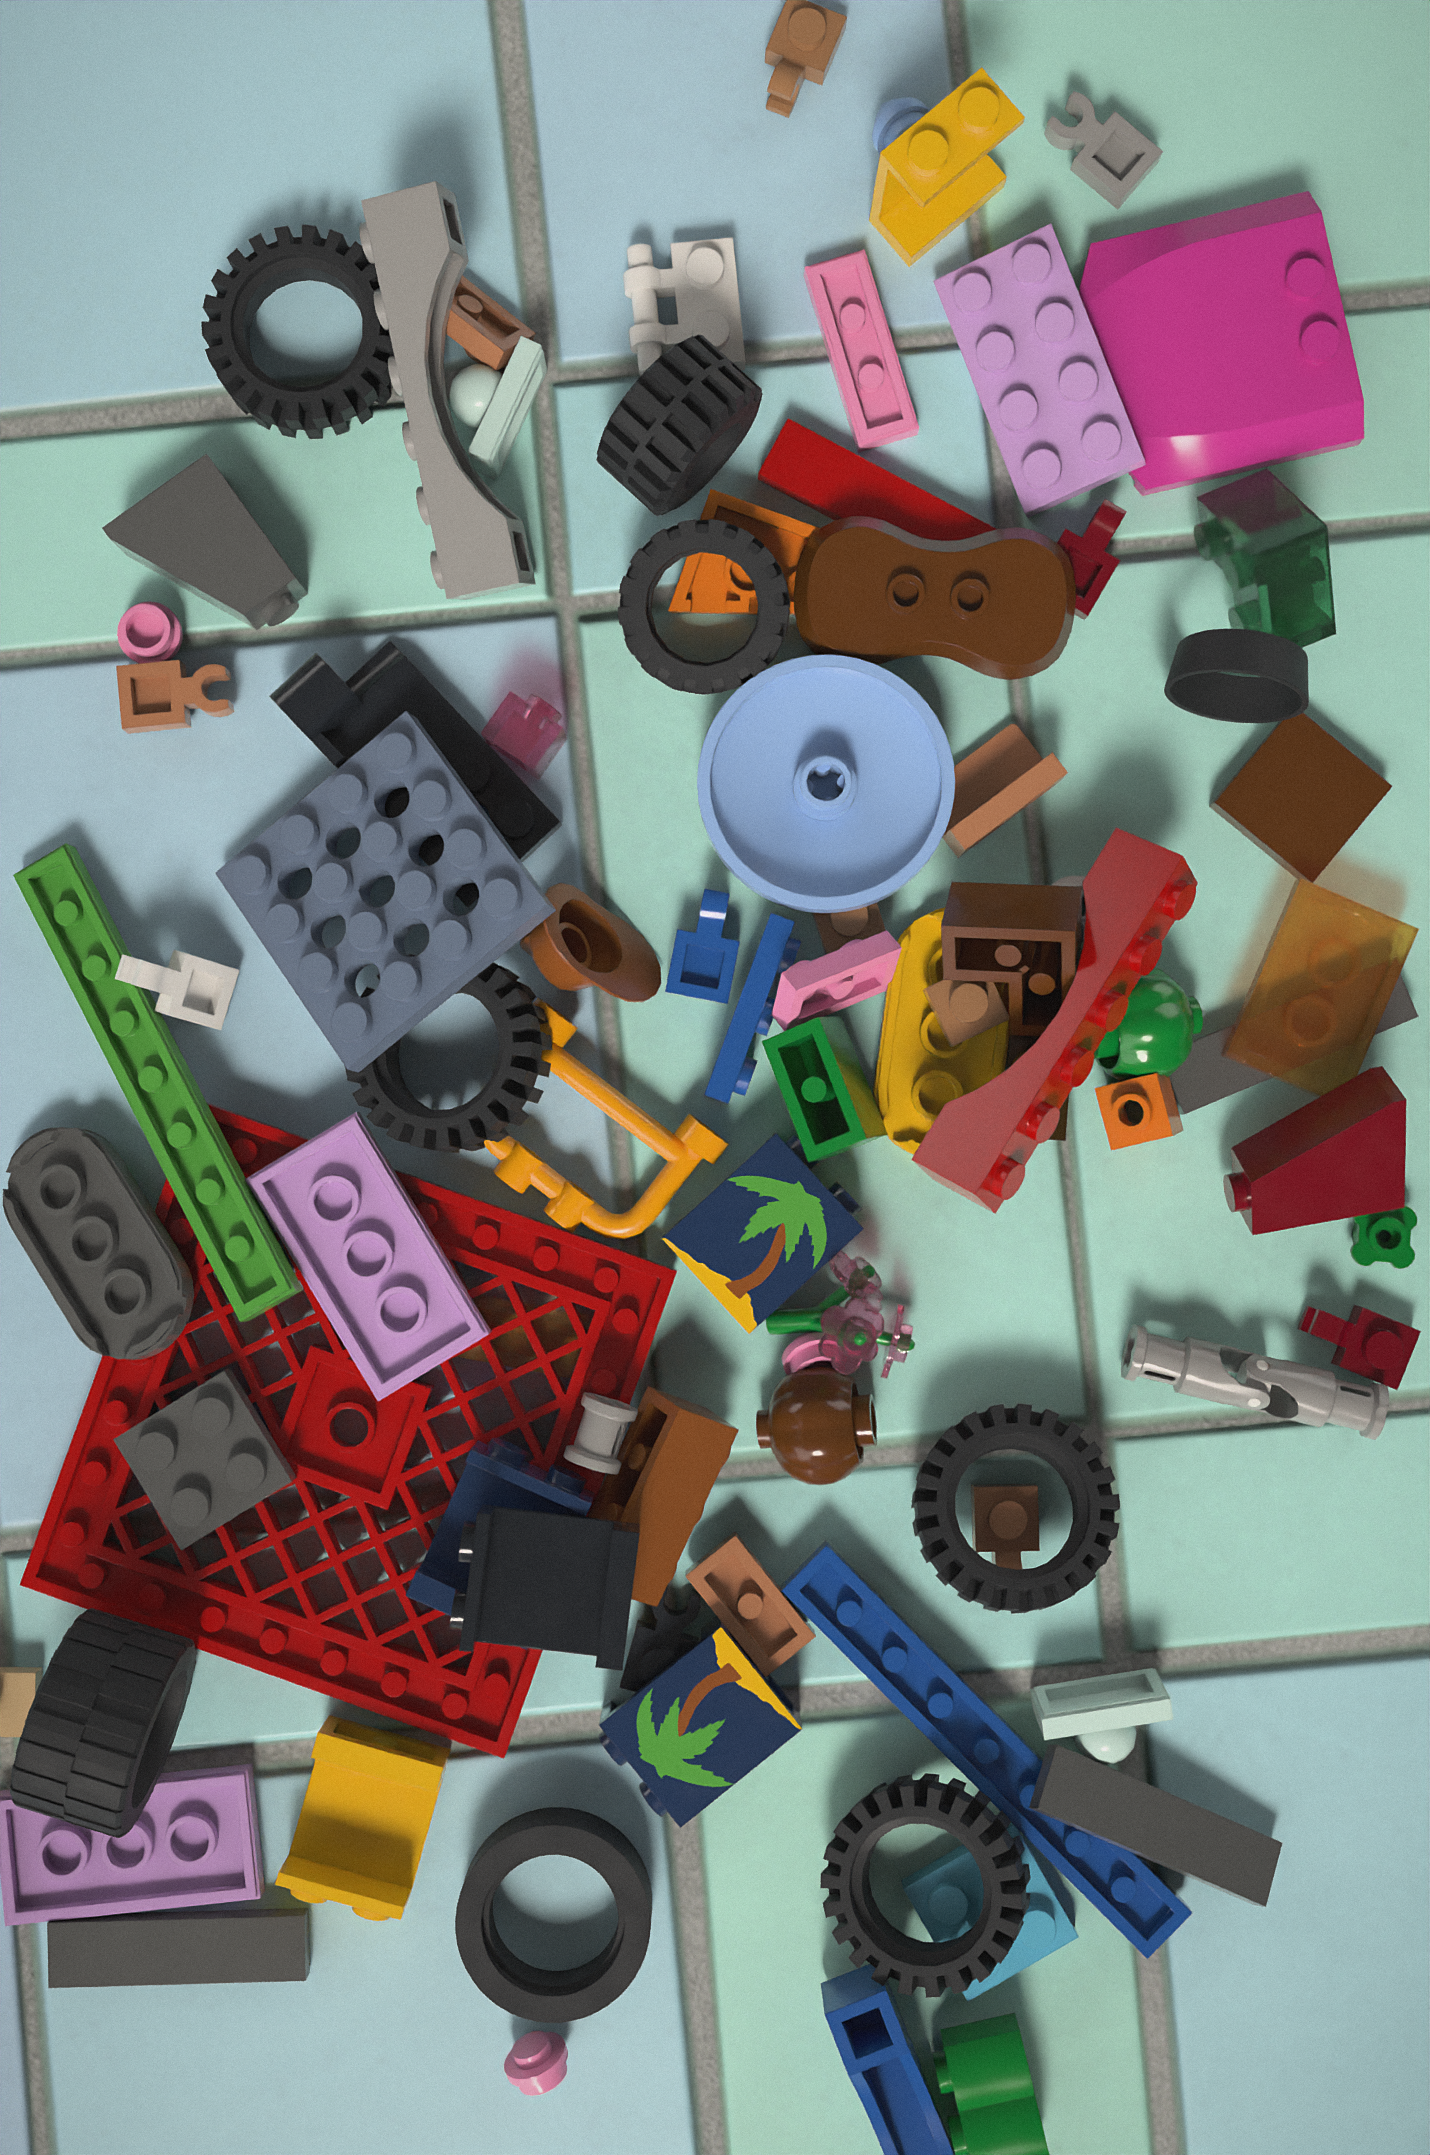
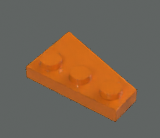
[668,489,820,615]

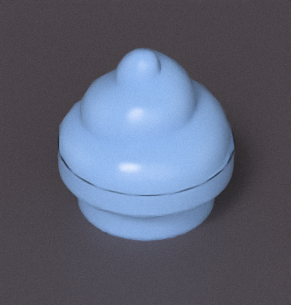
[872,97,929,154]

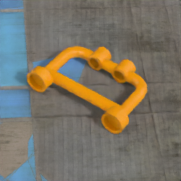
[484,997,729,1239]

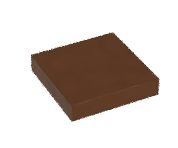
[1209,713,1392,886]

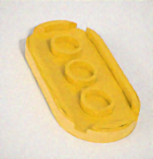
[873,907,1010,1155]

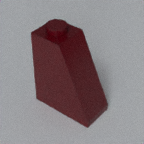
[1223,1066,1407,1235]

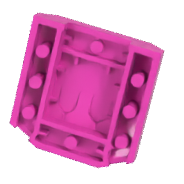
[1078,191,1364,496]

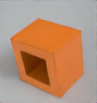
[1095,1072,1184,1150]

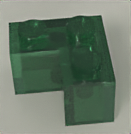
[1193,468,1336,648]

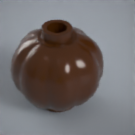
[756,1365,877,1485]

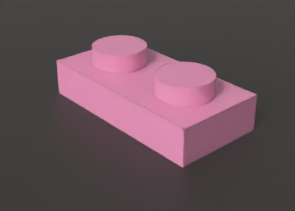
[772,930,902,1031]

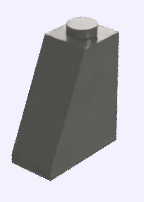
[102,454,308,630]

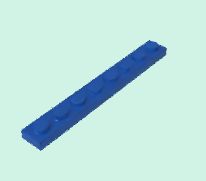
[780,1540,1192,1959]

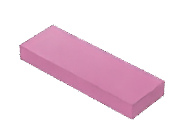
[804,249,919,453]

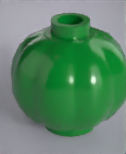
[1094,967,1203,1081]

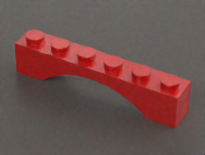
[911,828,1198,1214]

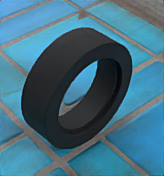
[455,1807,652,2023]

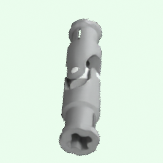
[1121,1324,1389,1440]

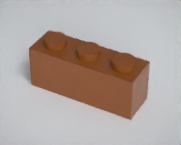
[588,1386,739,1607]

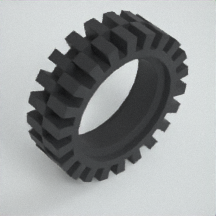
[201,225,394,439]
[345,949,552,1153]
[911,1404,1120,1614]
[820,1773,1031,1998]

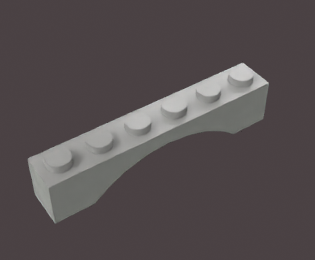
[359,181,536,600]

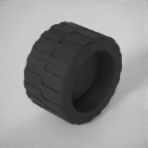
[10,1608,197,1838]

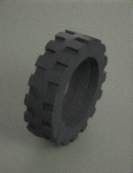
[618,519,790,695]

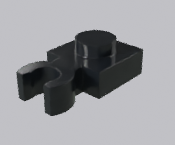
[619,1585,701,1692]

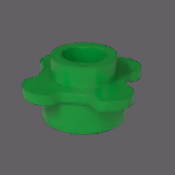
[1350,1206,1417,1269]

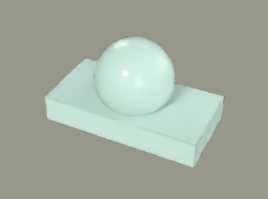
[449,336,548,480]
[1030,1668,1173,1765]

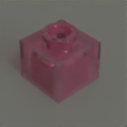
[481,691,567,780]

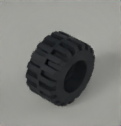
[596,335,763,516]

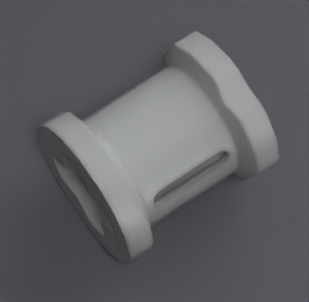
[563,1393,638,1474]

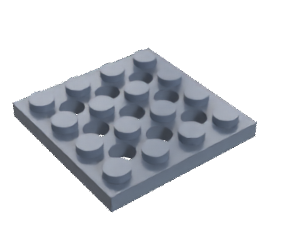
[215,711,556,1073]

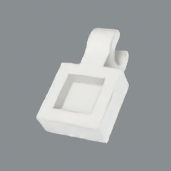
[115,950,240,1030]

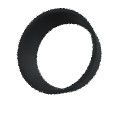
[1164,629,1309,723]

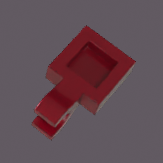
[1057,499,1127,620]
[1297,1305,1421,1390]

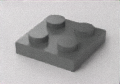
[113,1368,297,1550]

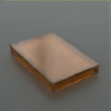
[1221,879,1419,1098]

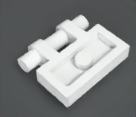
[623,237,745,376]

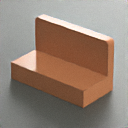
[942,724,1068,858]

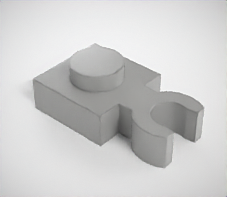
[1044,91,1163,210]

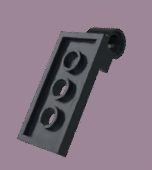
[269,641,562,911]

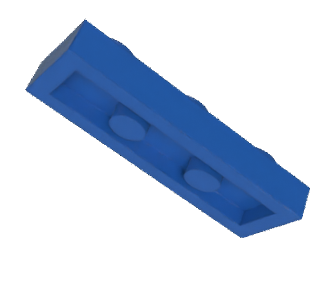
[704,913,801,1104]

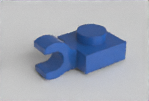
[665,889,740,1004]

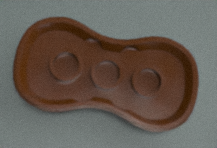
[794,516,1076,680]

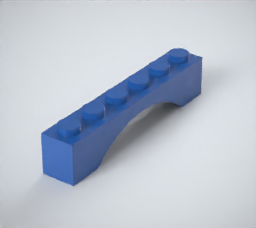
[821,1964,955,2155]

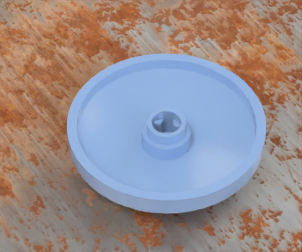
[697,655,955,913]

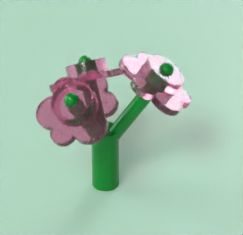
[766,1250,915,1379]

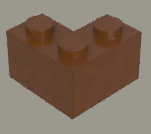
[941,882,1082,1036]

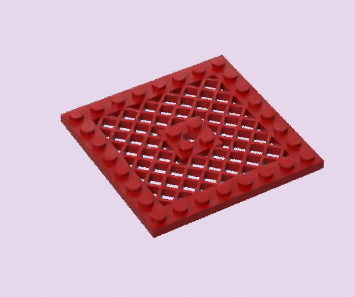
[20,1102,677,1759]

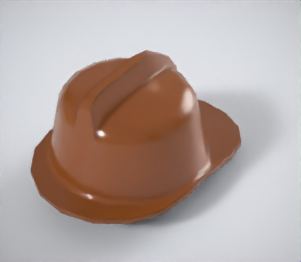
[520,883,661,1002]

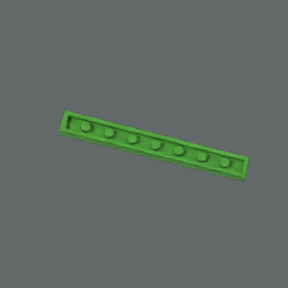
[13,843,303,1322]

